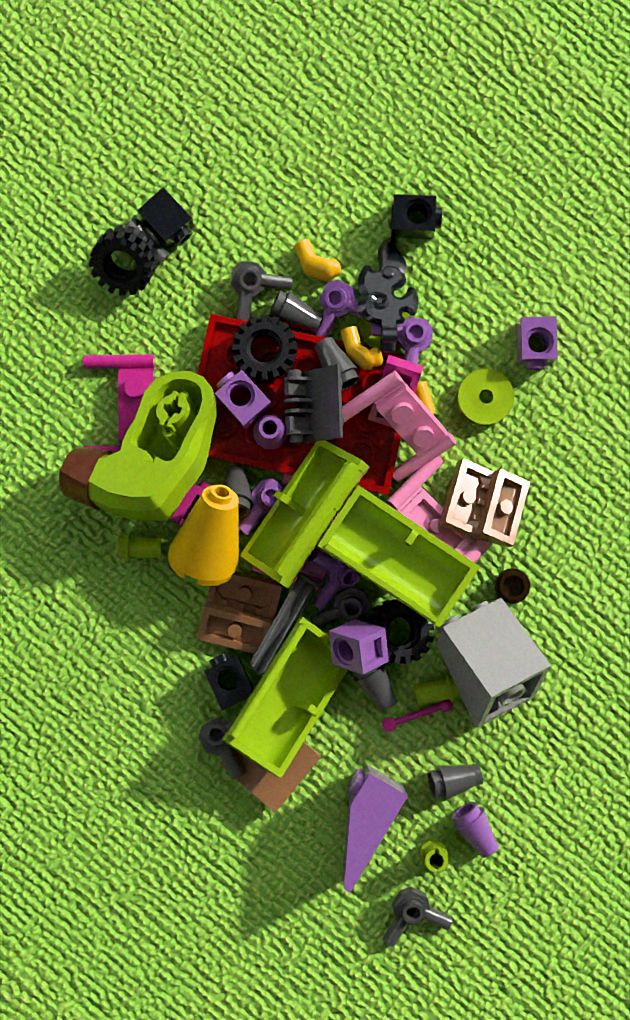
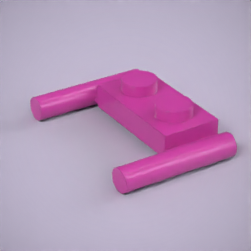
[83,354,155,453]

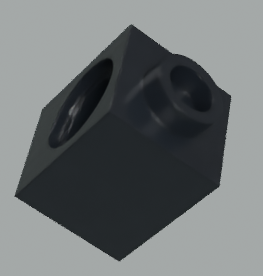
[137,187,195,249]
[391,194,442,239]
[204,652,254,710]

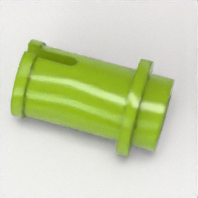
[118,533,162,561]
[414,674,461,707]
[419,840,448,873]

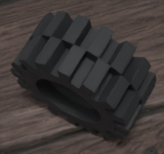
[89,225,158,296]
[232,315,297,383]
[366,599,434,664]

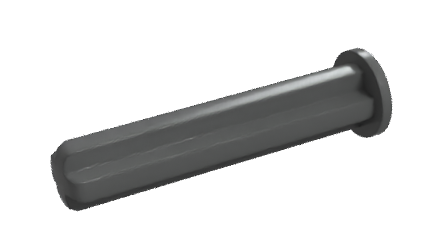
[250,572,322,675]

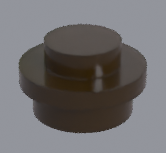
[494,568,530,604]

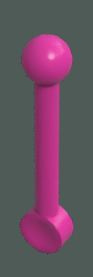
[382,699,453,732]

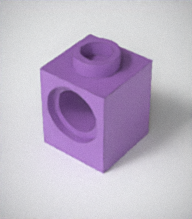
[516,316,558,370]
[215,370,272,429]
[329,619,389,674]

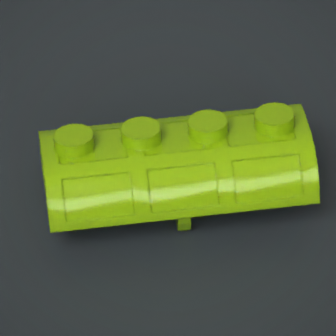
[240,440,370,589]
[317,485,480,628]
[222,616,348,778]

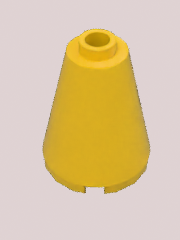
[168,485,239,586]

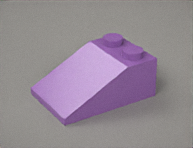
[342,764,408,892]

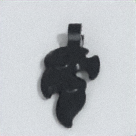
[357,237,418,353]

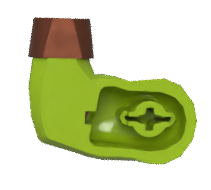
[59,371,217,521]

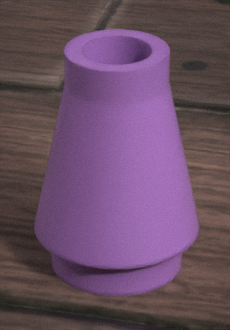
[253,414,288,450]
[452,802,499,858]

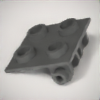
[283,364,344,444]

